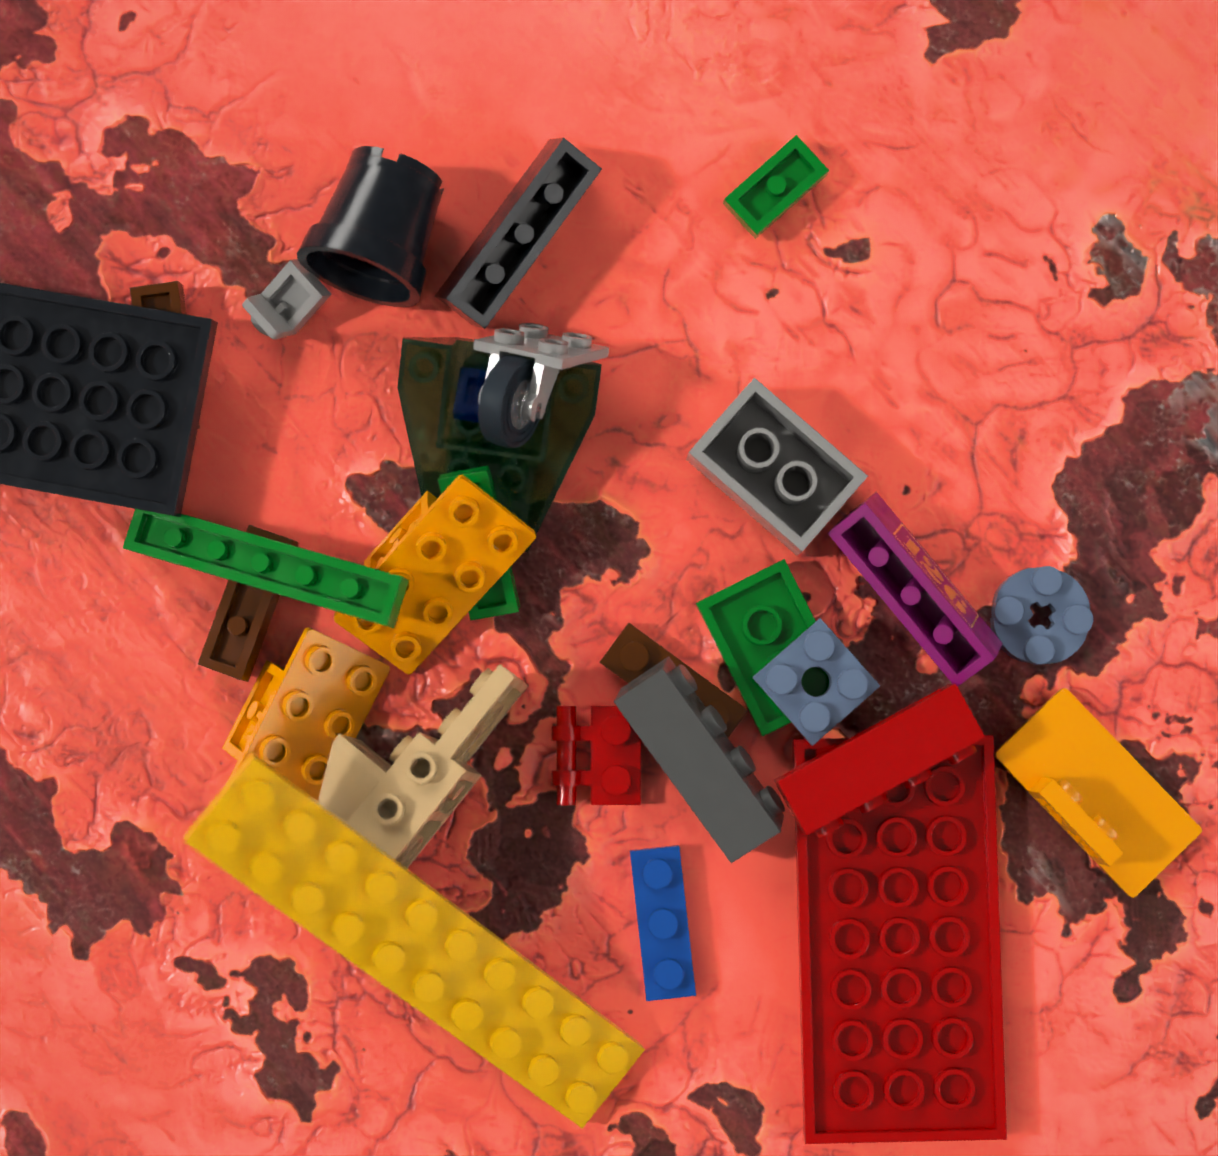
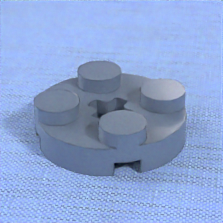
[990,566,1093,665]

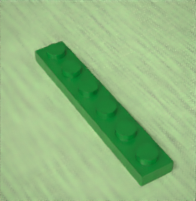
[123,509,409,629]

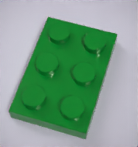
[695,559,829,737]

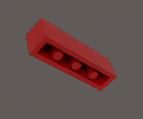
[774,683,985,838]

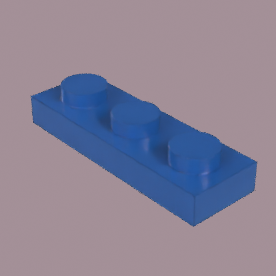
[630,845,696,1001]

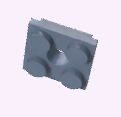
[752,618,880,746]

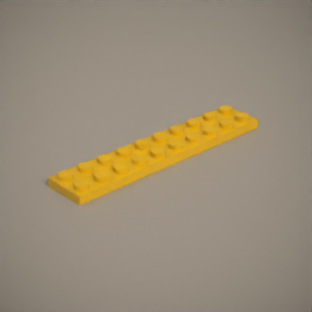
[183,753,645,1129]

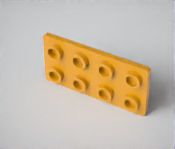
[334,475,536,674]
[222,627,390,802]
[994,688,1202,898]

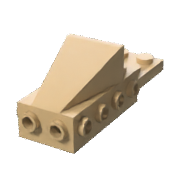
[318,664,529,869]

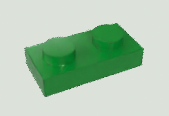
[723,135,829,239]

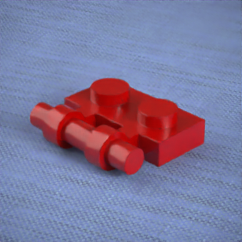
[551,706,641,806]

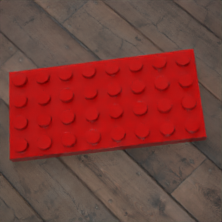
[793,735,1007,1144]

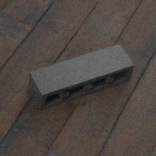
[614,656,785,863]

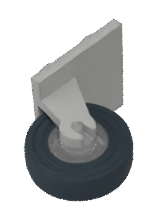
[473,323,609,448]

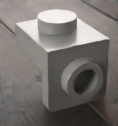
[242,259,332,340]

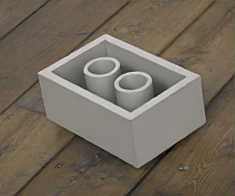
[686,377,868,556]

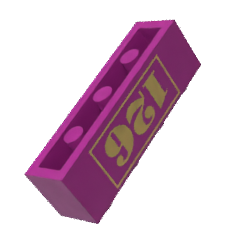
[827,492,1003,687]

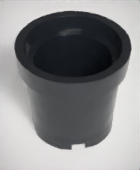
[297,146,444,307]

